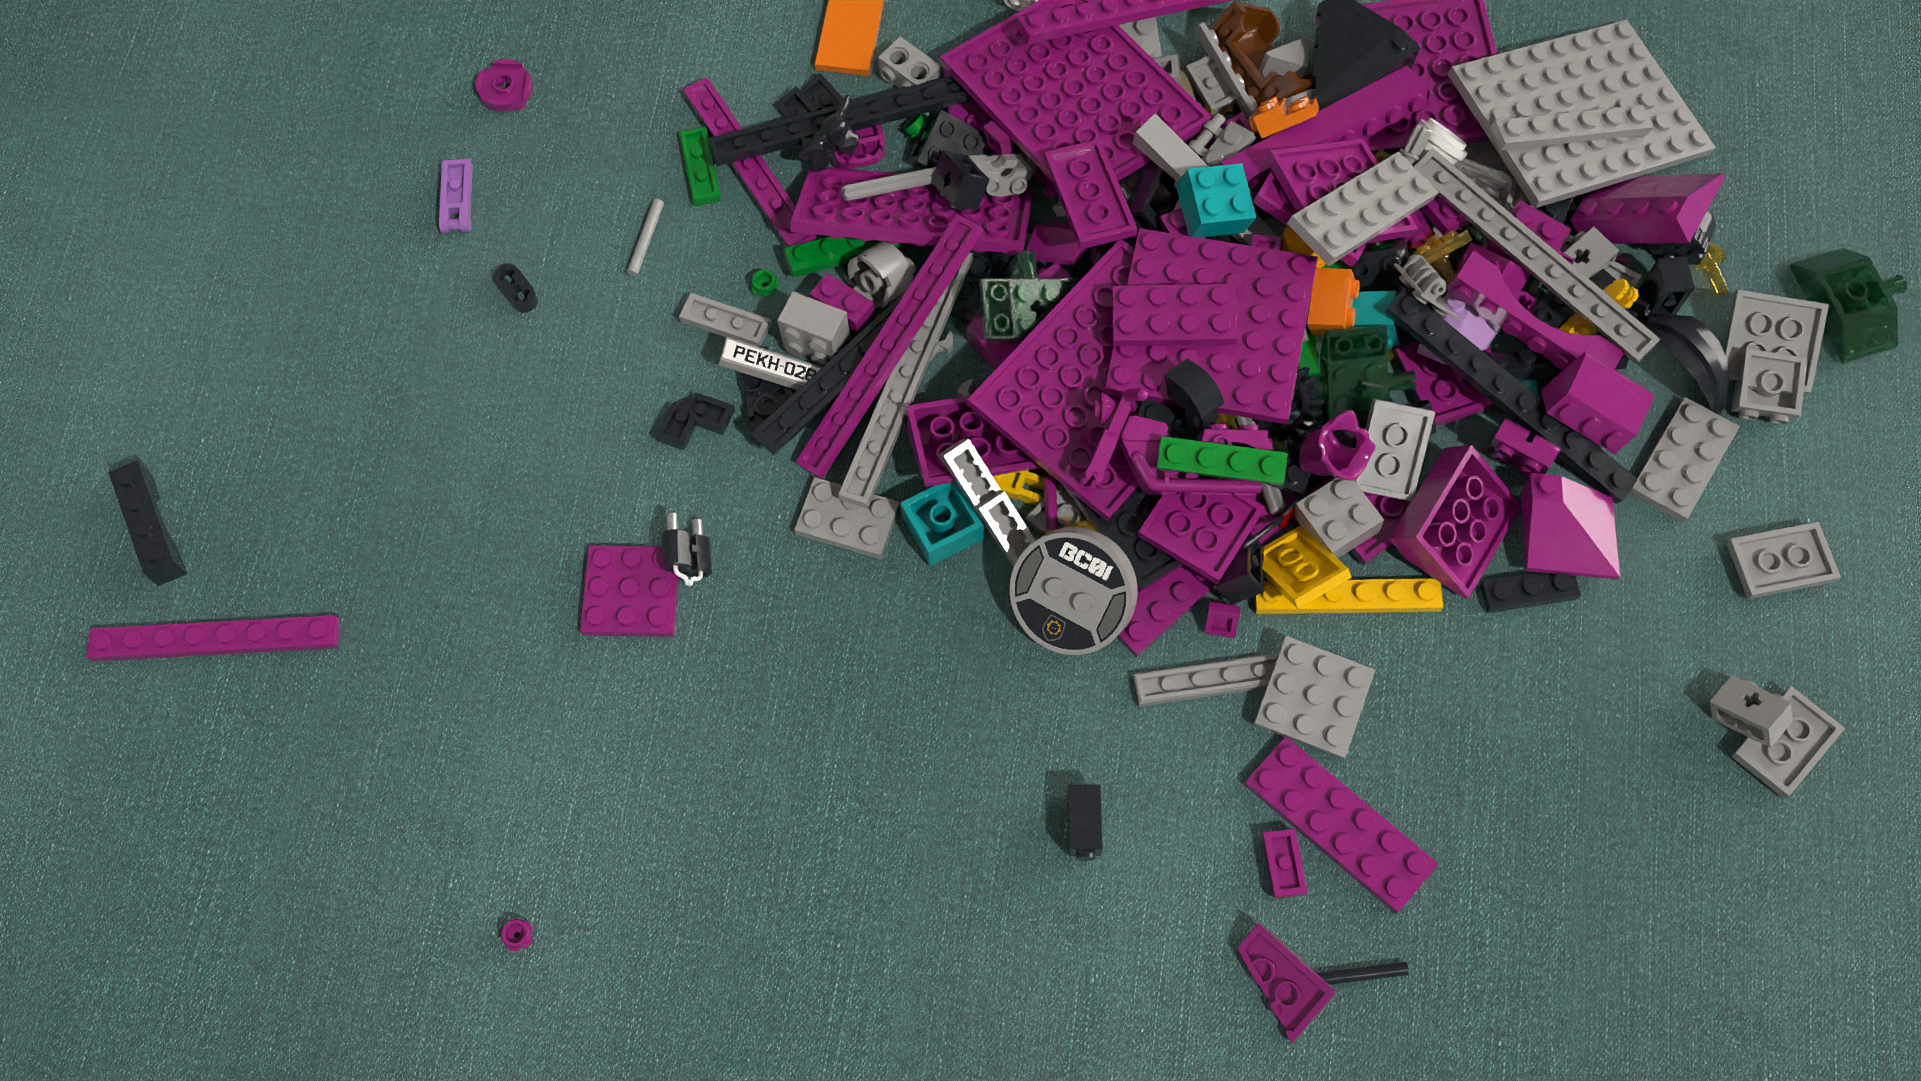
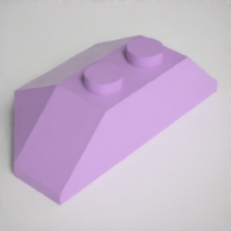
[1417,292,1501,364]

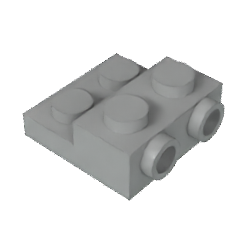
[1731,348,1808,425]

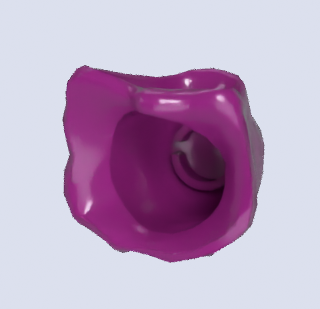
[1299,410,1375,481]

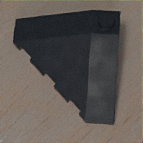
[1310,0,1421,111]

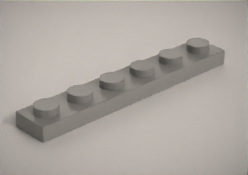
[1490,105,1654,151]

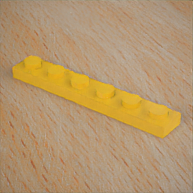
[1254,579,1443,614]

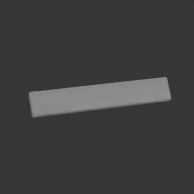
[1133,653,1278,707]

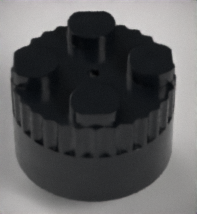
[1645,211,1716,265]

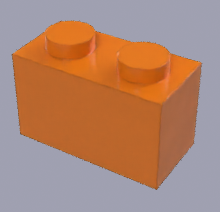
[1307,268,1360,337]

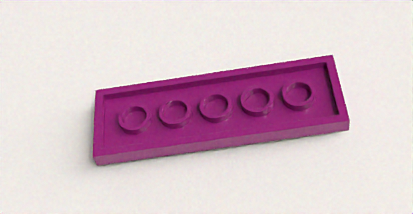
[1244,737,1439,914]

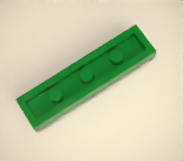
[784,237,902,277]
[1156,436,1288,485]

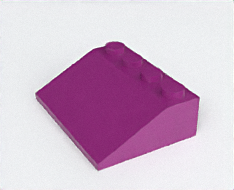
[1571,173,1725,244]
[905,395,1042,487]
[1389,445,1521,598]

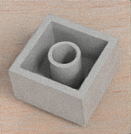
[777,292,851,366]
[1293,478,1384,559]

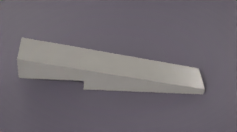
[1133,114,1278,246]
[938,438,1035,568]

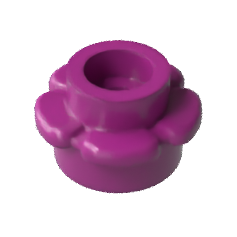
[501,919,533,952]

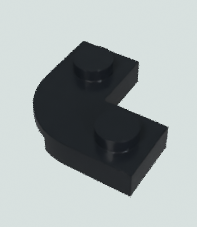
[655,394,735,451]

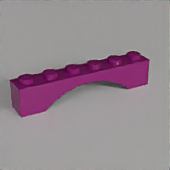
[1446,251,1624,370]

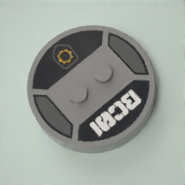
[1010,527,1138,655]

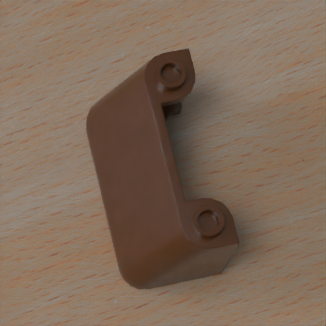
[1204,1,1316,107]

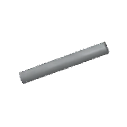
[627,199,664,277]

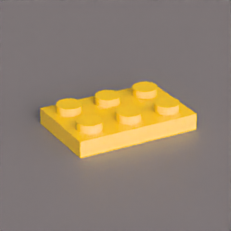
[1263,525,1351,609]

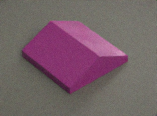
[1025,220,1088,265]

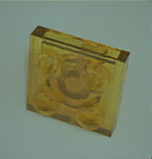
[1409,230,1472,286]

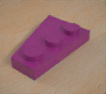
[1237,923,1337,1044]

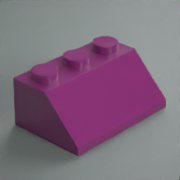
[1541,351,1654,454]

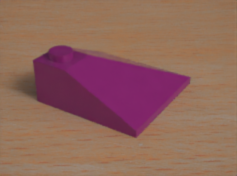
[1520,473,1620,580]

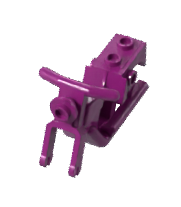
[1081,388,1272,496]

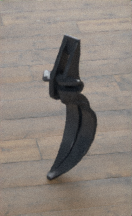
[1589,268,1729,415]

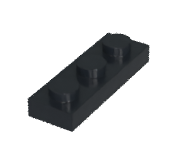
[1480,572,1581,613]

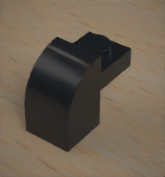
[1164,358,1224,436]

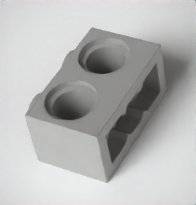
[878,36,942,89]

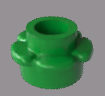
[903,114,927,139]
[751,270,779,297]

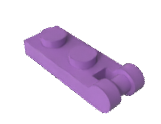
[439,159,473,234]

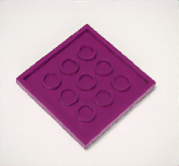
[1265,138,1418,244]

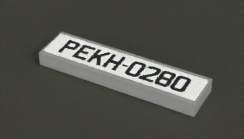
[719,337,822,390]

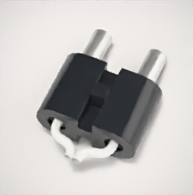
[662,513,712,586]

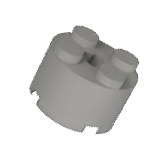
[848,241,915,309]

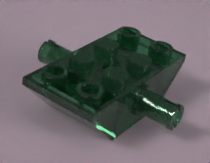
[1789,248,1907,364]
[979,251,1081,345]
[1297,325,1417,425]

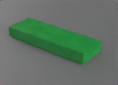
[679,127,722,207]

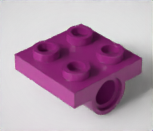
[1487,418,1561,478]

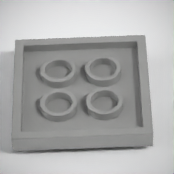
[1723,290,1829,393]
[1253,636,1376,759]

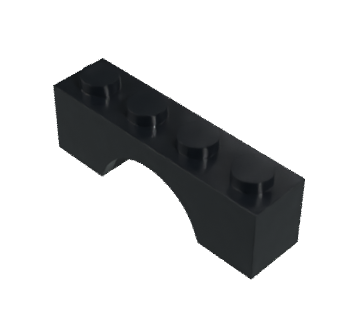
[108,460,187,586]

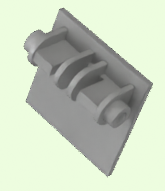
[1394,255,1460,320]

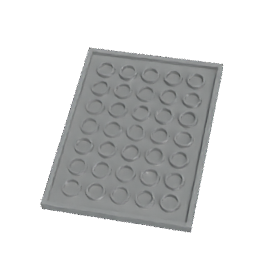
[1448,20,1716,208]

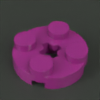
[476,59,533,111]

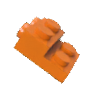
[1249,96,1320,139]

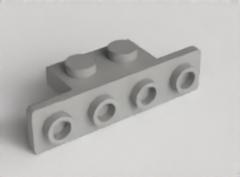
[1186,22,1258,122]

